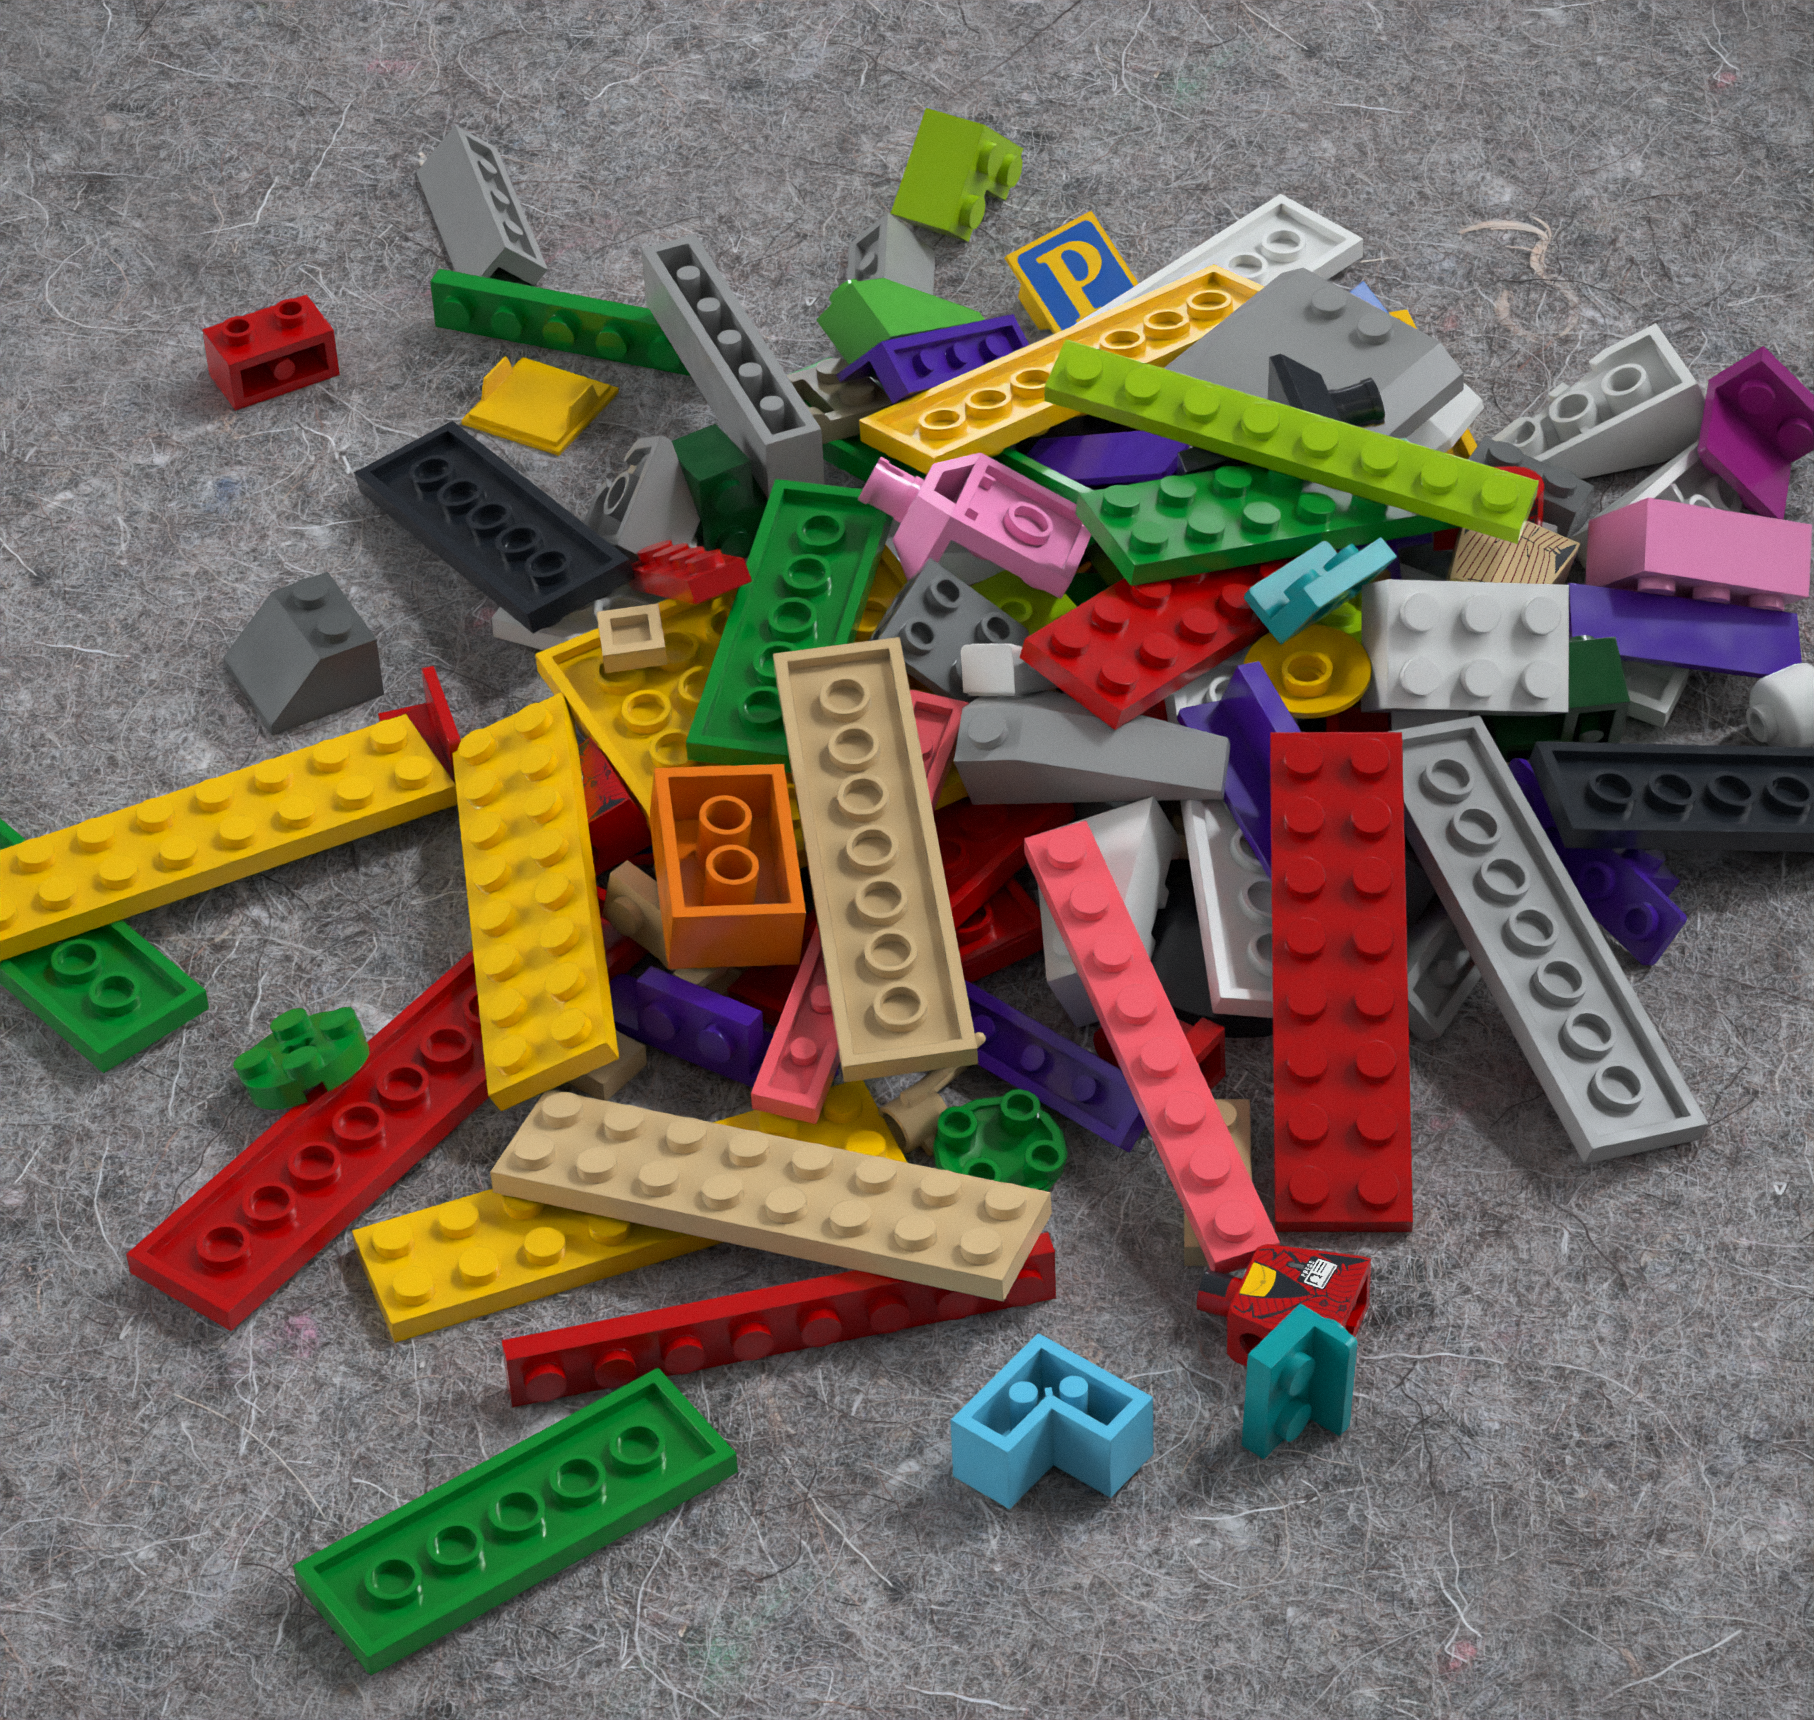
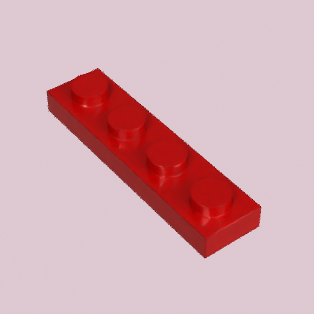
[629,540,752,605]

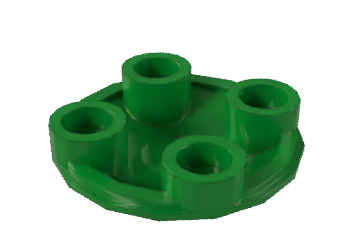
[933,1089,1068,1192]

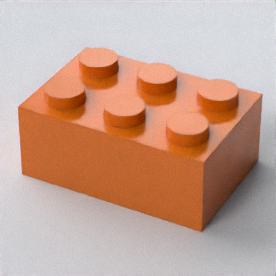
[649,764,806,969]

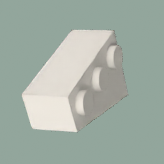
[1038,796,1182,1028]

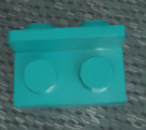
[1244,538,1397,645]
[1241,1303,1358,1459]

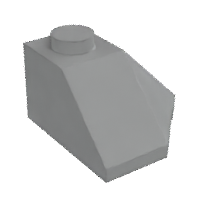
[583,435,700,564]

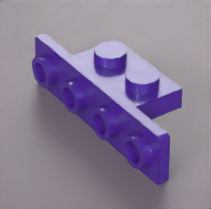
[1508,758,1687,966]
[609,966,839,1088]

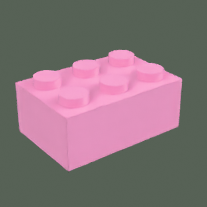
[1585,497,1812,612]

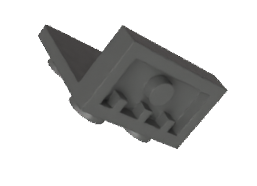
[868,558,1029,703]

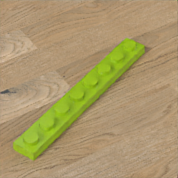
[1044,339,1539,544]

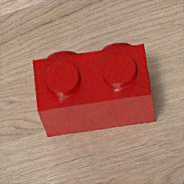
[202,294,340,411]

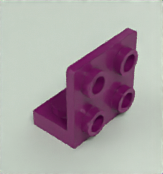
[1697,346,1814,520]

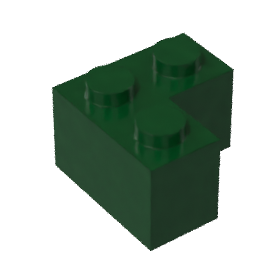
[672,424,768,559]
[1478,635,1630,762]

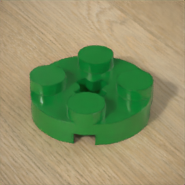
[233,1007,370,1110]

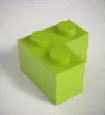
[890,108,1023,242]

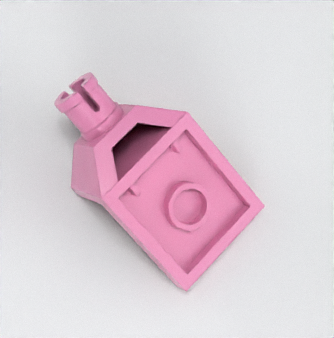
[857,452,1091,599]

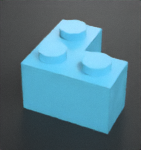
[950,1333,1153,1509]

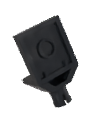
[1177,353,1385,476]

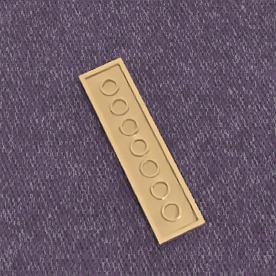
[773,637,978,1082]
[490,1089,1052,1302]

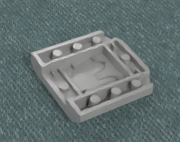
[1164,267,1464,439]

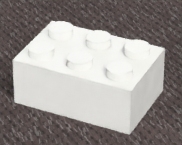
[1361,579,1569,717]

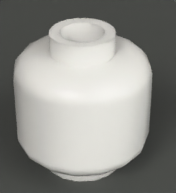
[1746,663,1814,747]

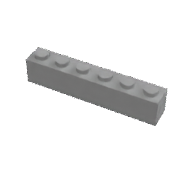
[641,234,825,499]

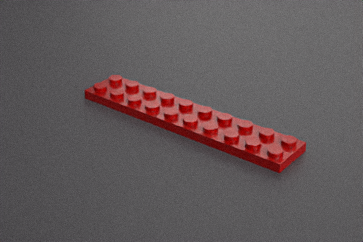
[126,886,649,1331]

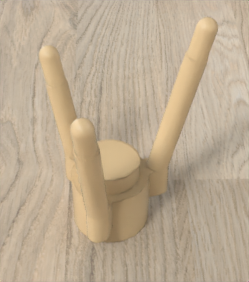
[878,1032,986,1157]

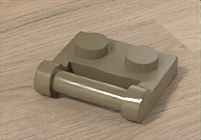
[787,358,894,444]

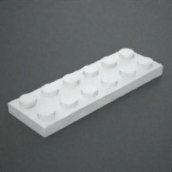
[1071,194,1363,327]

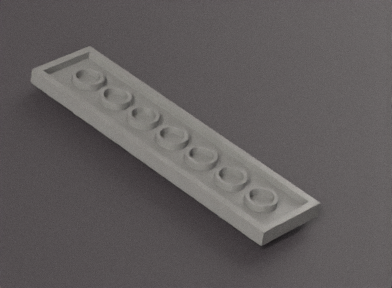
[1389,716,1708,1165]

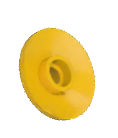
[1244,624,1371,719]

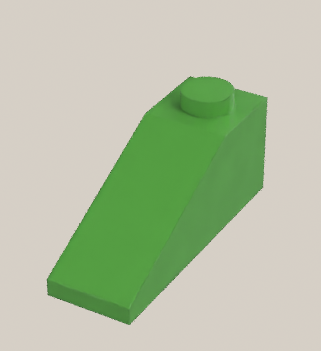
[816,278,985,365]

